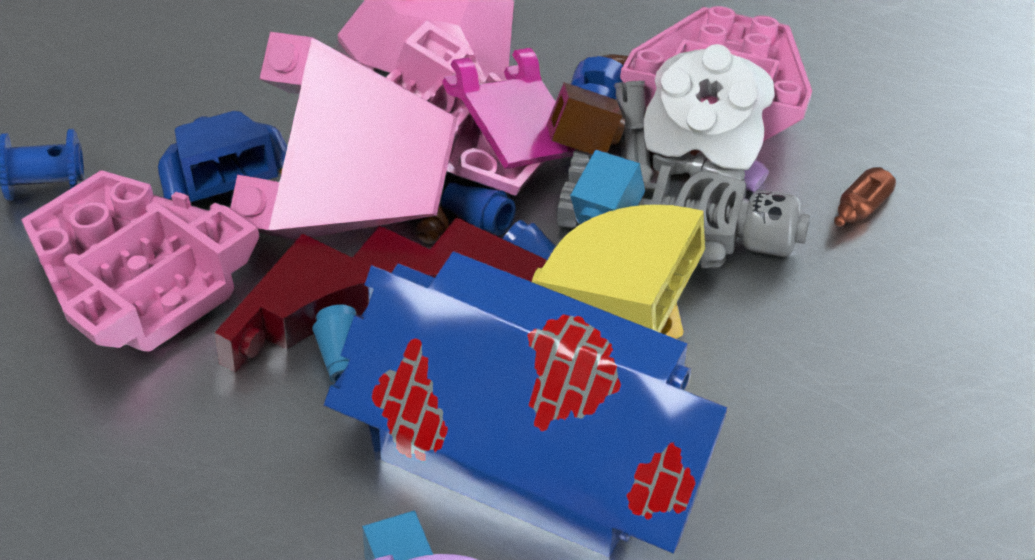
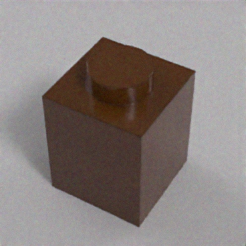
[547,82,625,154]

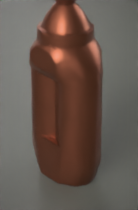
[834,167,896,227]

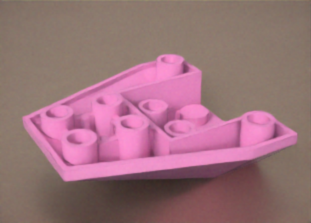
[620,6,812,141]

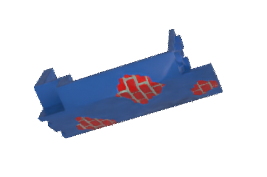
[323,251,727,558]

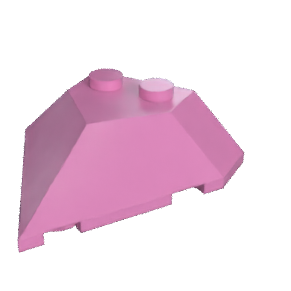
[338,0,514,81]

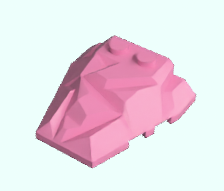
[386,20,544,196]
[21,170,260,352]

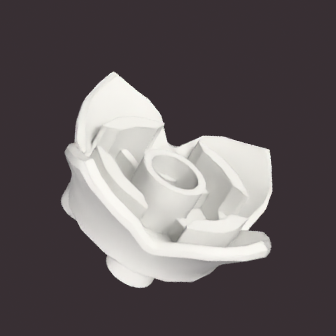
[644,44,775,170]

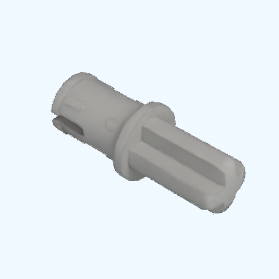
[614,81,651,168]

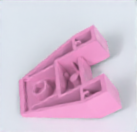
[230,32,458,240]

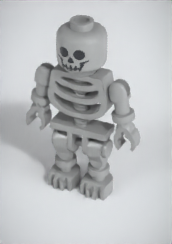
[557,149,810,268]

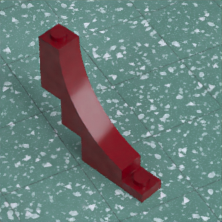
[214,217,547,373]

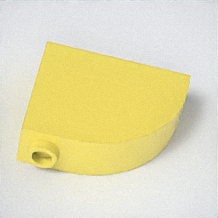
[532,205,705,332]

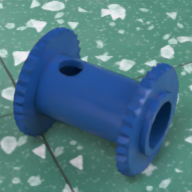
[0,129,84,201]

